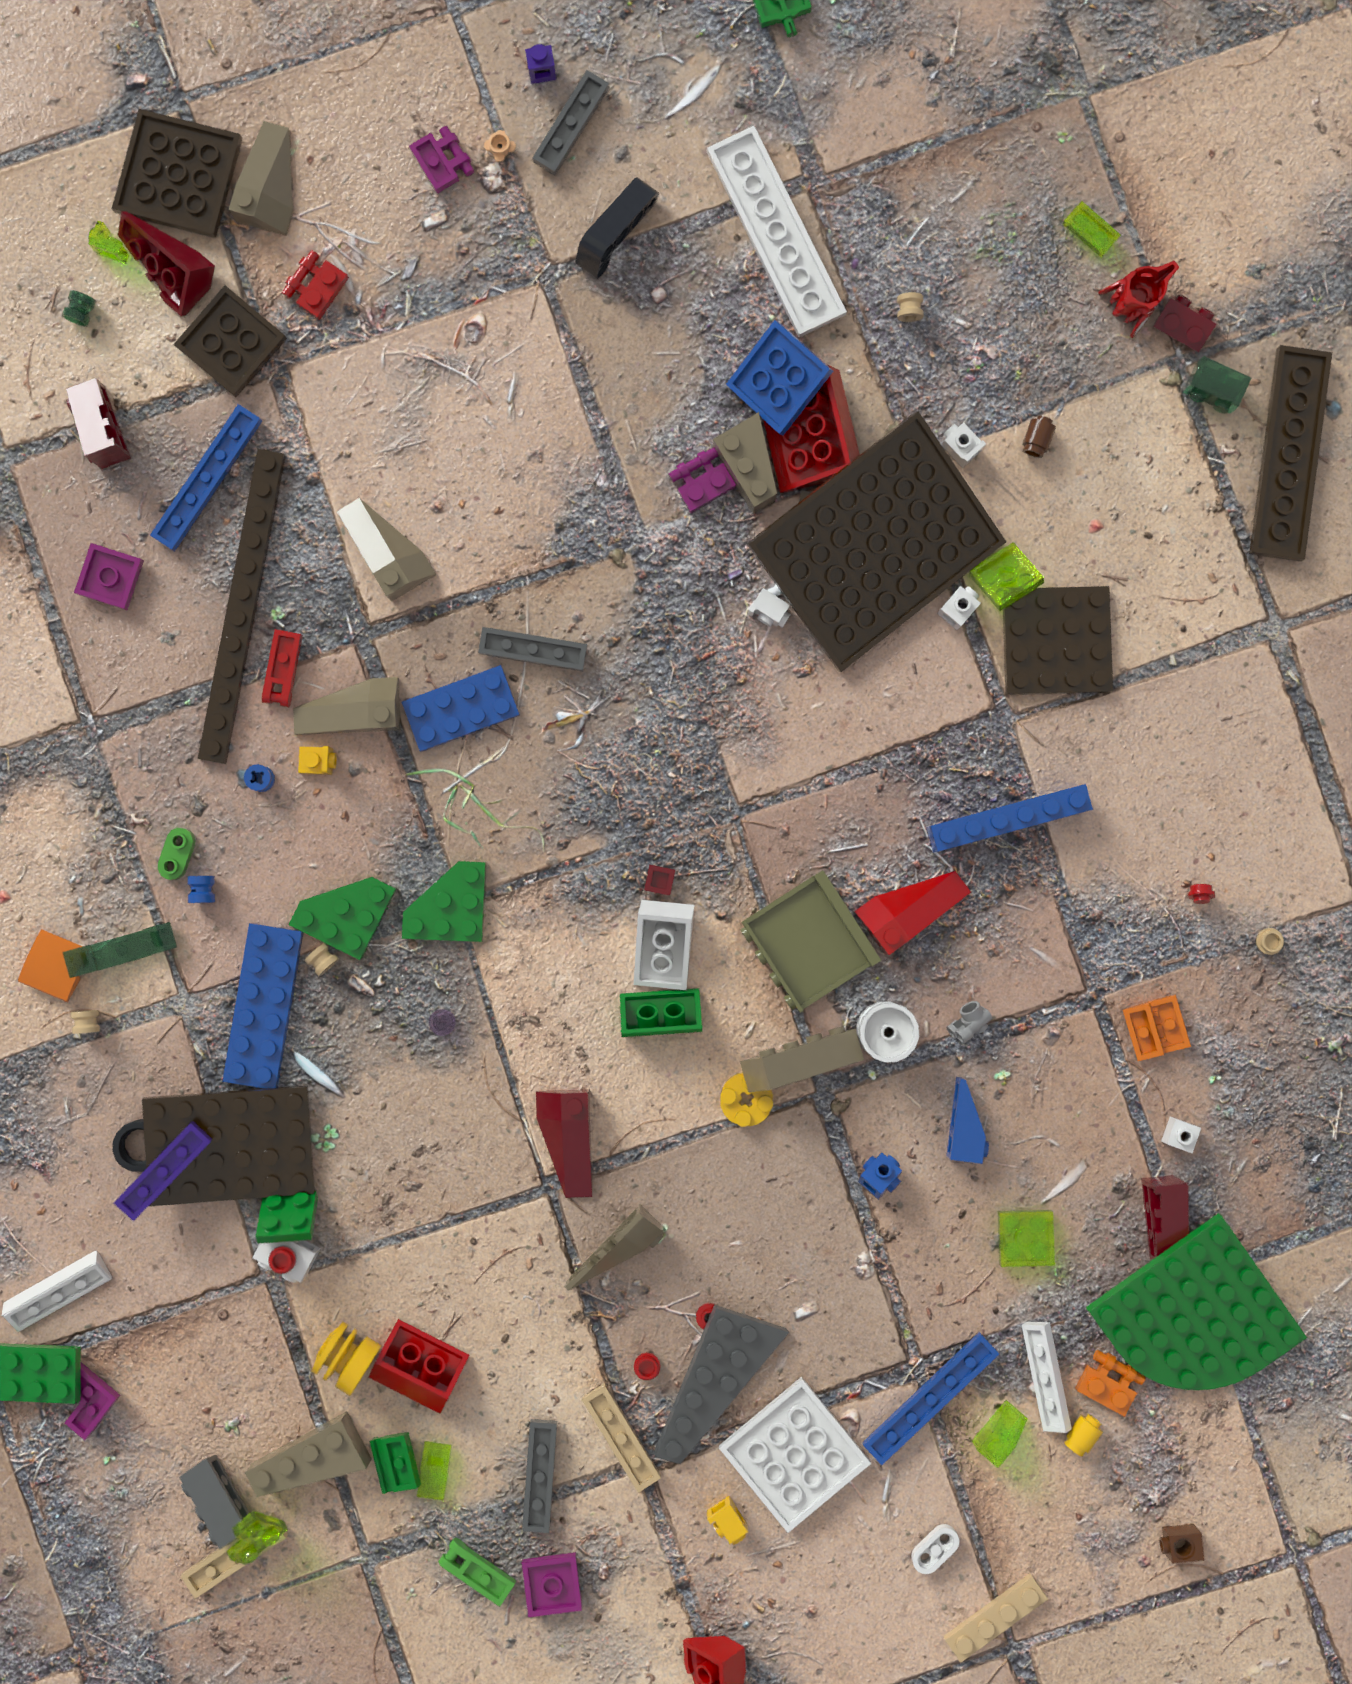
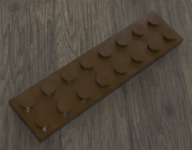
[1249,345,1333,562]

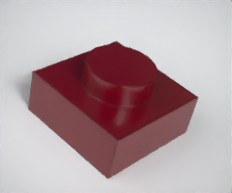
[644,864,675,896]

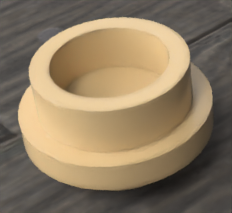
[1256,928,1284,955]

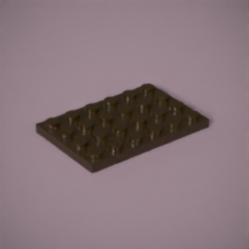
[142,1085,315,1207]

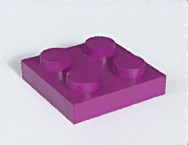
[74,543,144,611]
[522,1552,583,1618]

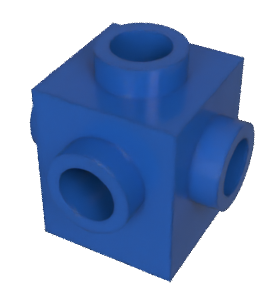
[858,1153,902,1200]

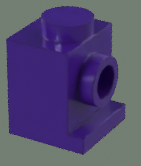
[525,44,557,84]

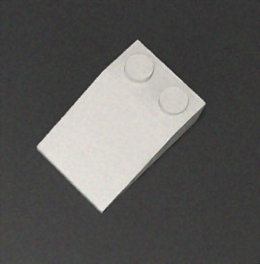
[633,900,694,990]

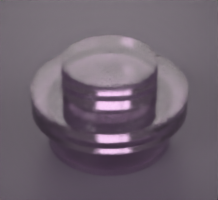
[429,1009,456,1036]

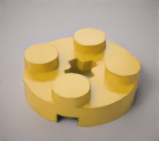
[720,1072,773,1127]

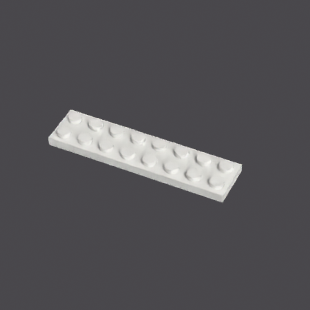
[707,126,847,338]

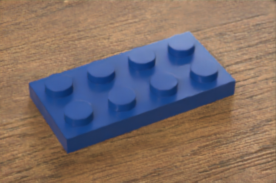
[402,665,520,752]

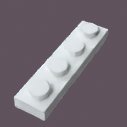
[1022,1322,1072,1433]

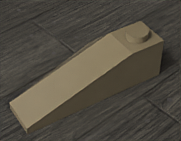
[229,121,294,236]
[337,498,437,602]
[293,677,401,735]
[565,1204,663,1291]

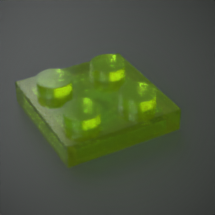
[969,542,1044,611]
[998,1210,1055,1267]

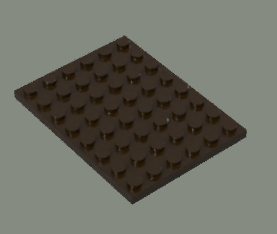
[747,411,1006,672]

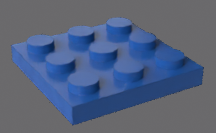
[726,320,833,436]

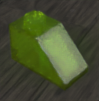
[972,1400,1028,1468]

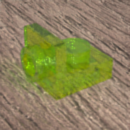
[88,220,129,264]

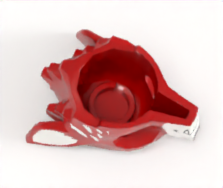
[1098,260,1179,338]

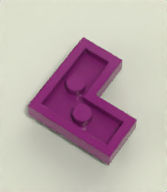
[64,1362,121,1440]

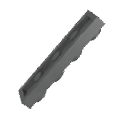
[532,70,610,175]
[478,627,588,671]
[522,1419,557,1533]

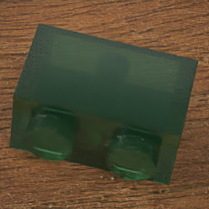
[1183,356,1252,414]

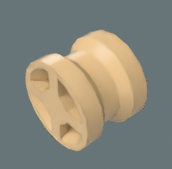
[897,292,924,322]
[305,943,339,976]
[71,1010,100,1034]

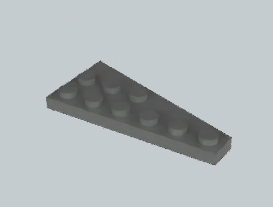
[654,1305,789,1464]

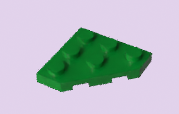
[402,861,486,942]
[288,877,397,960]

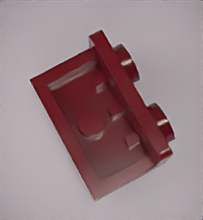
[1153,294,1217,353]

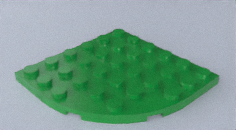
[1086,1213,1307,1390]

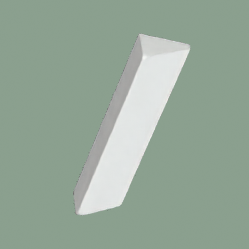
[2,1251,112,1332]

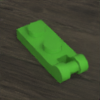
[438,1538,516,1607]

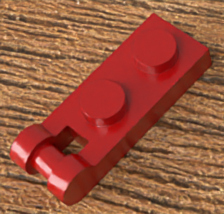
[262,629,303,708]

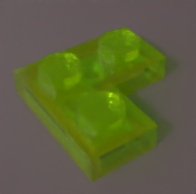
[227,1510,288,1565]

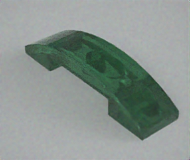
[62,922,177,978]

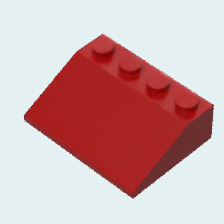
[763,365,860,493]

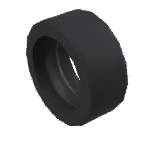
[112,1119,146,1172]

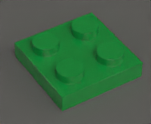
[255,1191,318,1244]

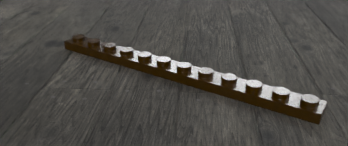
[198,449,286,764]

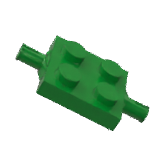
[752,0,812,38]

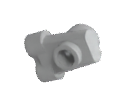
[946,1001,992,1044]

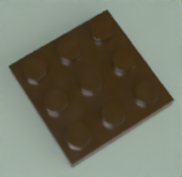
[173,285,287,398]

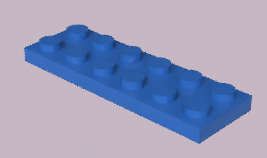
[222,923,304,1088]

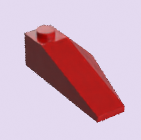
[854,871,971,955]
[683,1636,746,1684]

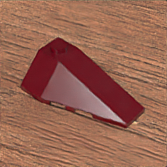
[118,211,215,317]
[536,1089,592,1198]

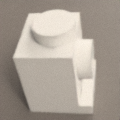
[942,422,986,468]
[937,586,980,630]
[748,588,791,628]

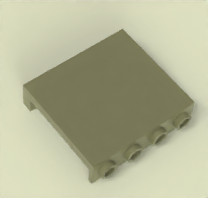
[740,870,882,1013]

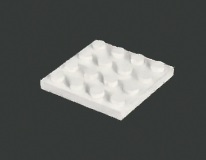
[719,1377,871,1533]

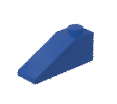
[946,1077,989,1164]

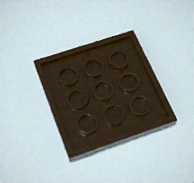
[112,109,243,238]
[1002,586,1113,695]

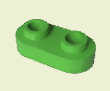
[158,828,195,880]

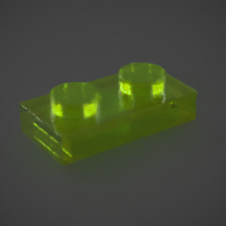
[1062,201,1121,258]

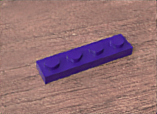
[113,1121,212,1221]

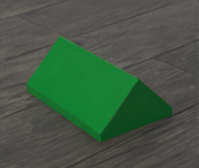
[620,988,703,1037]

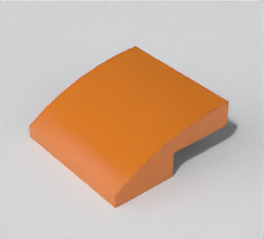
[18,929,92,1003]
[1123,994,1191,1061]

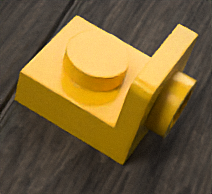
[298,746,337,775]

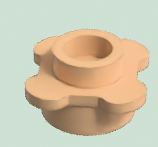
[484,130,516,162]

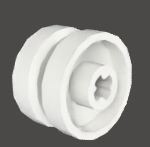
[856,1001,919,1062]

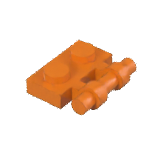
[1075,1350,1146,1417]

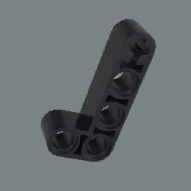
[575,177,659,279]

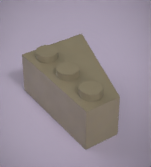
[712,412,777,514]

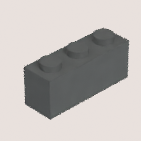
[179,1455,256,1549]

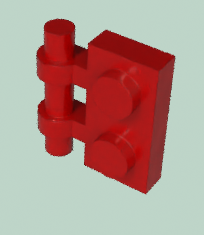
[281,250,349,320]

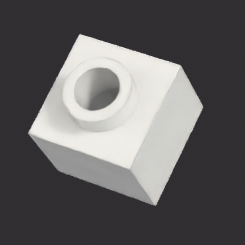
[1161,1117,1201,1153]

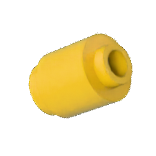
[1064,1414,1103,1457]

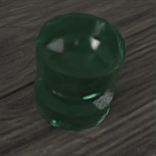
[62,290,96,327]

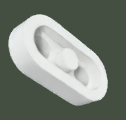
[911,1524,959,1574]

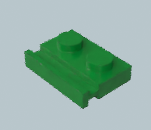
[369,1432,421,1494]

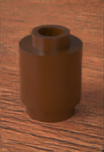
[1022,416,1056,458]

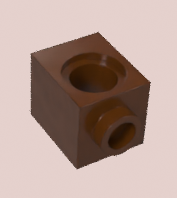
[1159,1524,1205,1564]

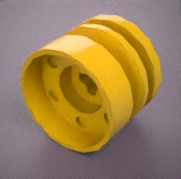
[311,1321,382,1396]

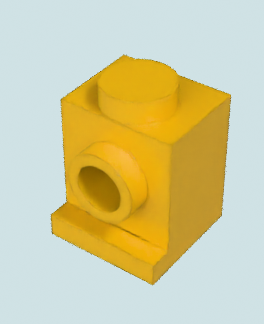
[707,1496,748,1545]

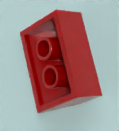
[368,1319,469,1414]

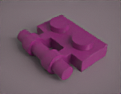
[409,126,475,194]
[668,447,736,514]

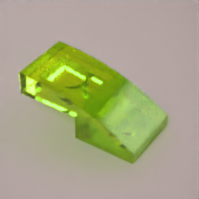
[417,1441,452,1501]

